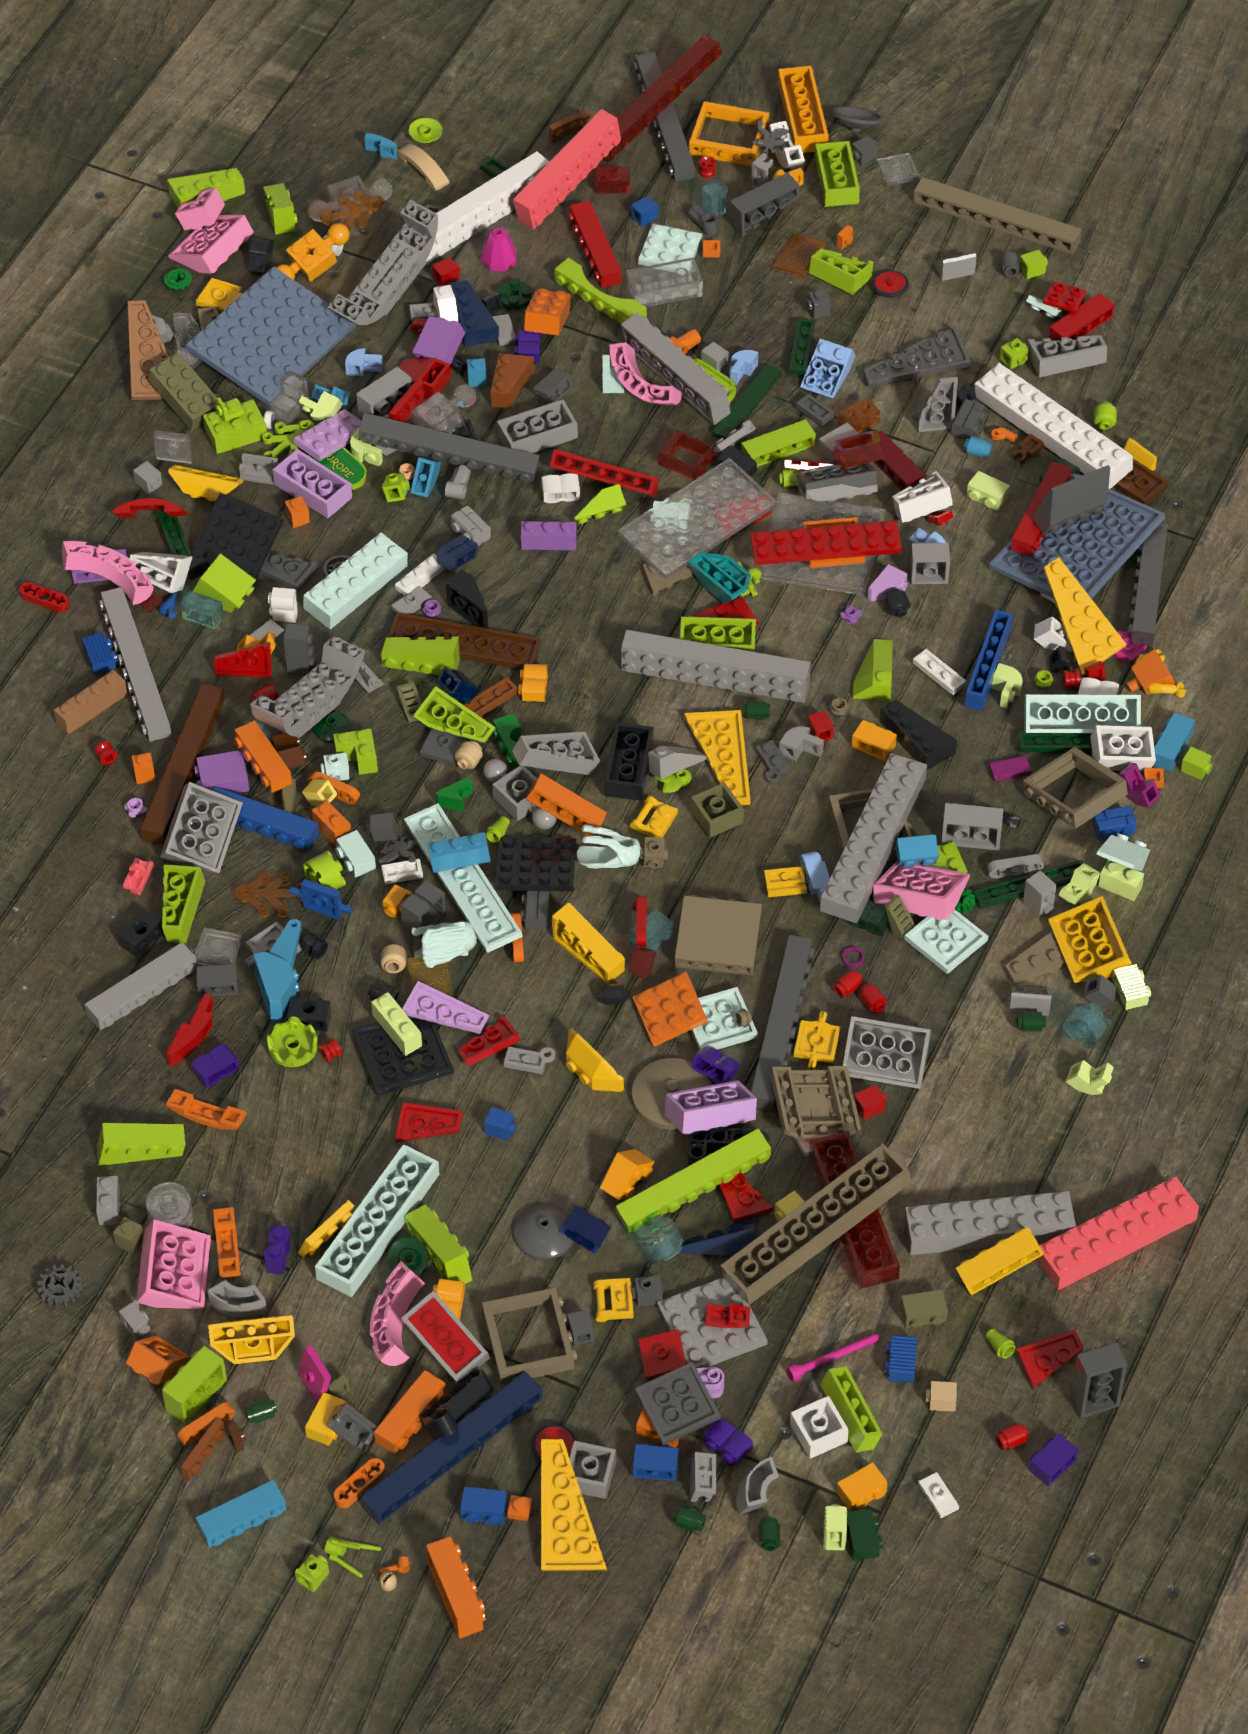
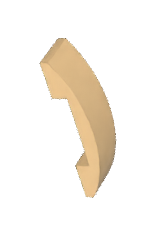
[397,144,449,191]

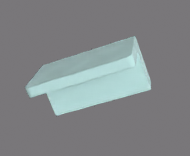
[602,355,624,393]

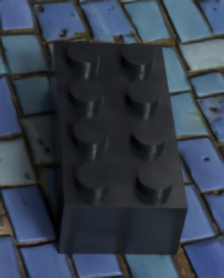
[604,723,654,801]

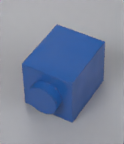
[631,196,659,227]
[484,1107,517,1141]

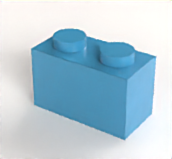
[895,834,939,868]

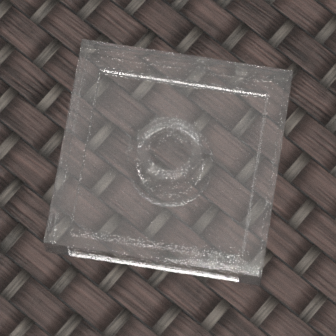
[877,153,920,186]
[153,430,193,464]
[194,928,242,966]

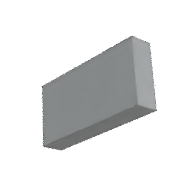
[493,314,515,346]

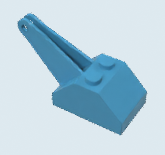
[253,919,302,1024]

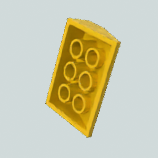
[1048,896,1132,983]

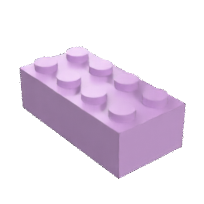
[273,449,352,518]
[665,1080,757,1134]

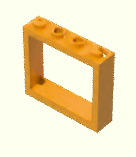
[689,102,769,166]

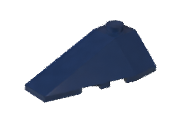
[674,1218,759,1256]

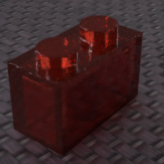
[595,167,630,194]

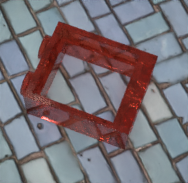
[658,430,715,481]
[833,430,885,469]

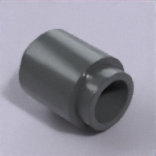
[1000,251,1020,277]

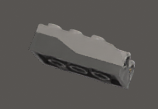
[796,459,878,502]

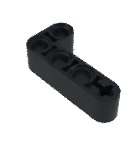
[688,1127,769,1166]
[421,1369,494,1438]

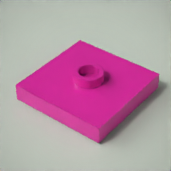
[298,1345,331,1404]

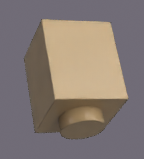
[926,1381,957,1412]

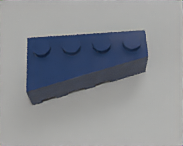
[450,280,499,347]

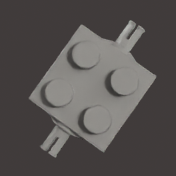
[244,922,302,967]

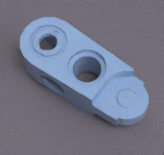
[800,852,830,903]

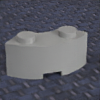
[208,1280,267,1319]
[736,1457,779,1514]

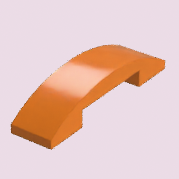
[166,1089,247,1130]
[213,1207,241,1278]

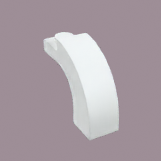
[769,121,805,168]

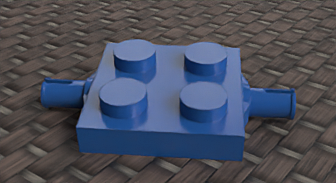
[289,879,353,920]

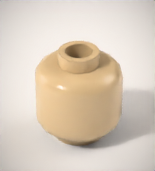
[455,741,483,769]
[381,944,407,973]

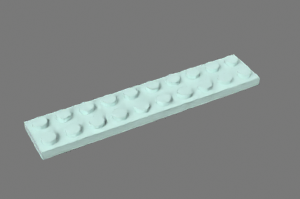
[404,803,523,953]

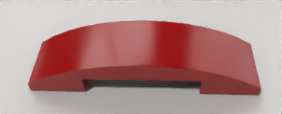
[113,498,188,518]

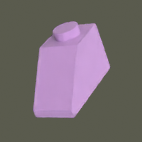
[868,564,908,601]

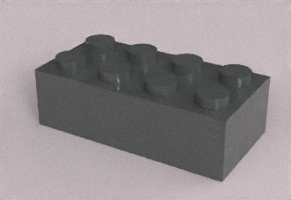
[1071,1343,1127,1418]

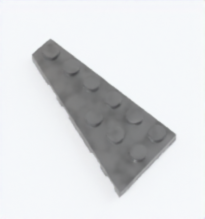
[863,325,971,387]

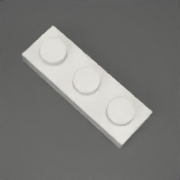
[395,553,446,596]
[913,649,966,695]

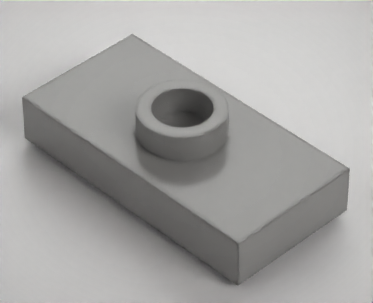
[391,586,432,615]

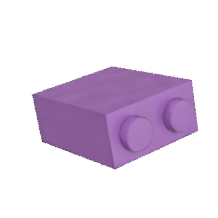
[412,316,465,364]
[194,750,249,793]

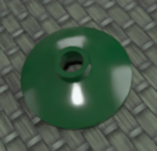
[313,711,351,742]
[387,1237,429,1276]

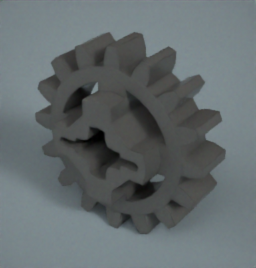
[37,1264,83,1308]

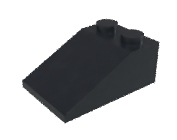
[446,569,488,629]

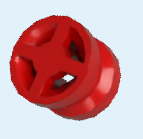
[699,156,716,178]
[1062,669,1081,689]
[94,741,118,765]
[318,1038,342,1063]

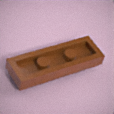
[463,677,519,717]
[181,1418,226,1481]

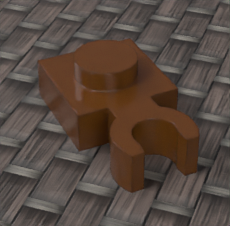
[1012,434,1045,465]

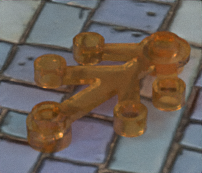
[319,191,385,231]
[235,872,302,917]

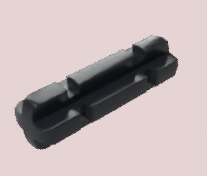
[987,805,1021,828]

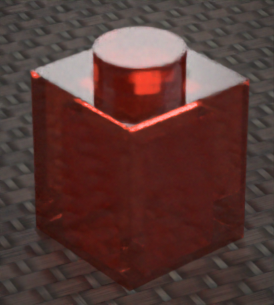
[628,946,657,978]

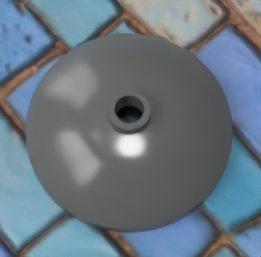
[833,106,883,131]
[514,1205,576,1260]

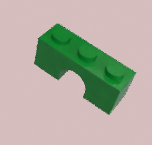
[492,713,531,770]

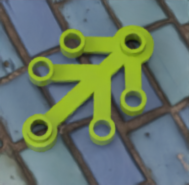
[262,420,314,458]

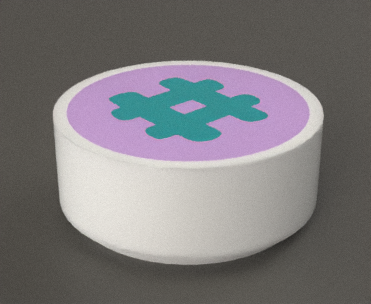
[264,411,274,429]

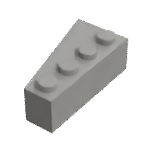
[1028,335,1107,377]
[512,732,600,775]

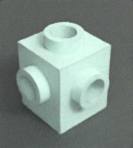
[321,753,349,781]

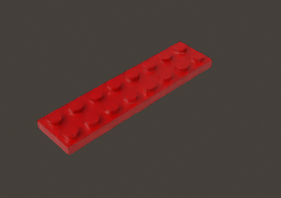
[750,521,902,565]

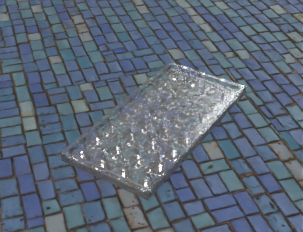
[618,458,777,579]

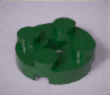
[497,278,532,310]

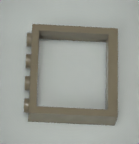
[1023,747,1128,829]
[828,789,912,861]
[482,1287,577,1385]

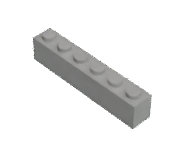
[85,942,198,1031]

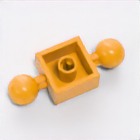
[276,223,350,282]

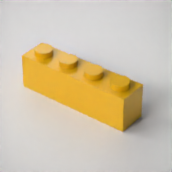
[956,1227,1044,1295]

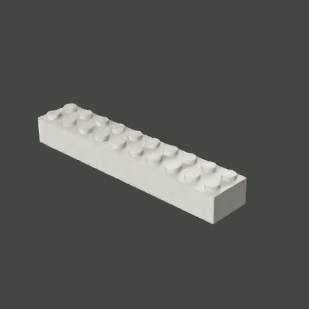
[425,152,550,265]
[975,363,1133,489]

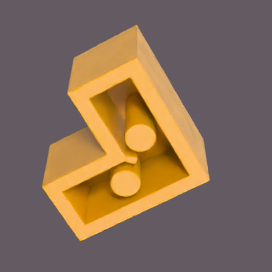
[600,1149,655,1200]

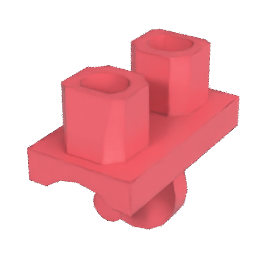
[123,858,154,895]

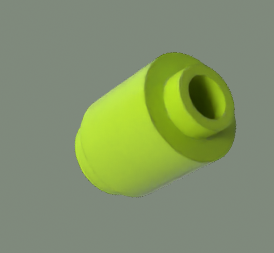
[779,469,804,487]

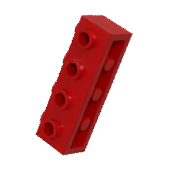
[1049,293,1115,341]

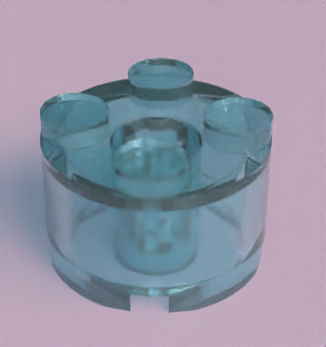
[1063,1003,1111,1048]
[635,1215,685,1263]

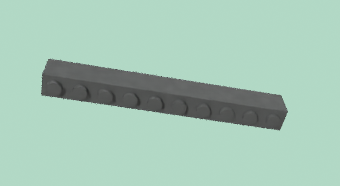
[633,52,695,182]
[358,413,540,483]
[751,935,815,1112]

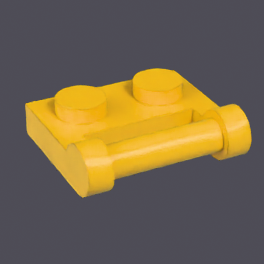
[630,796,678,838]
[593,1278,634,1322]

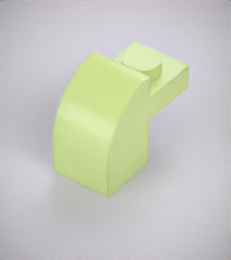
[298,391,343,423]
[350,428,383,466]
[992,663,1022,708]
[1059,863,1100,905]
[1065,1060,1114,1095]

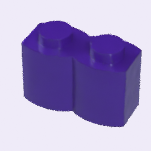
[515,328,541,363]
[191,1044,239,1087]
[691,1046,740,1084]
[264,1225,291,1275]
[703,1418,753,1466]

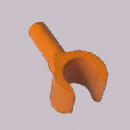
[379,1556,410,1574]

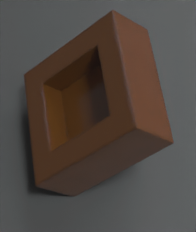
[227,1422,246,1453]

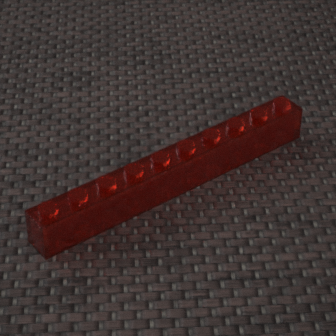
[603,34,722,163]

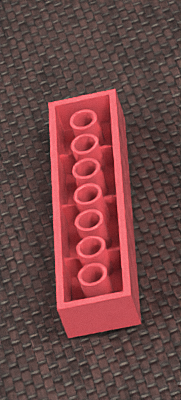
[513,109,621,230]
[1035,1176,1199,1290]

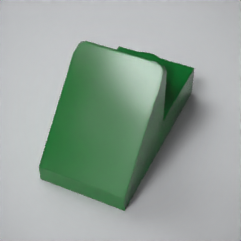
[435,777,473,811]

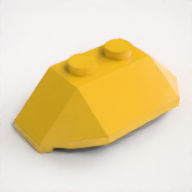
[169,465,243,502]
[566,1028,624,1092]
[208,1315,295,1364]

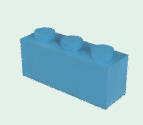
[1154,712,1196,772]
[427,832,491,873]

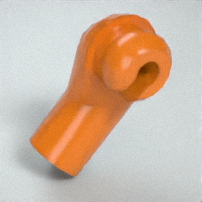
[991,427,1018,443]

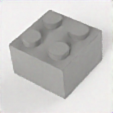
[910,543,950,584]
[569,1441,616,1499]

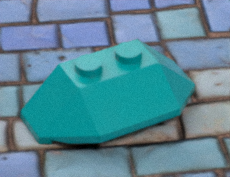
[688,551,751,604]

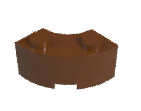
[270,733,307,769]

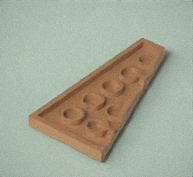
[128,301,169,400]

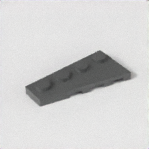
[260,553,318,591]

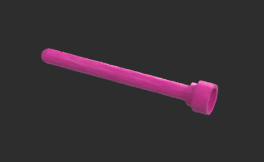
[786,1334,879,1382]

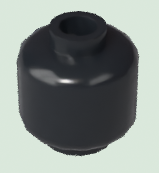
[884,588,911,617]

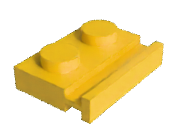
[764,866,807,897]

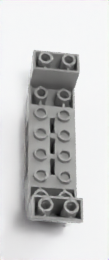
[328,199,438,325]
[251,636,365,738]

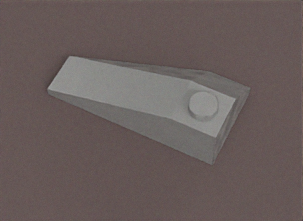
[918,377,958,432]

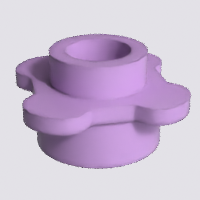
[124,798,147,818]

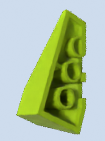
[853,639,893,700]
[413,686,496,743]

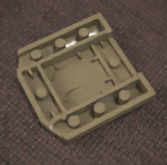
[770,1066,861,1142]

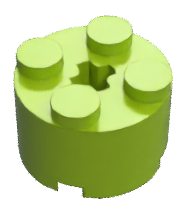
[303,851,346,890]

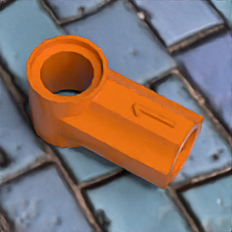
[669,329,701,355]

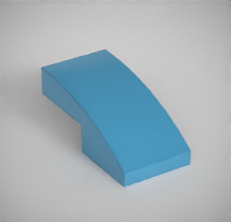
[365,133,398,159]
[310,384,350,408]

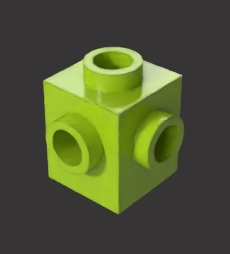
[1000,338,1028,370]
[382,473,410,502]

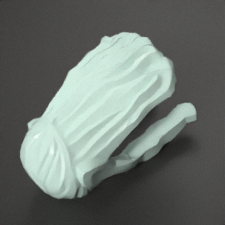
[576,824,641,869]
[411,921,477,968]

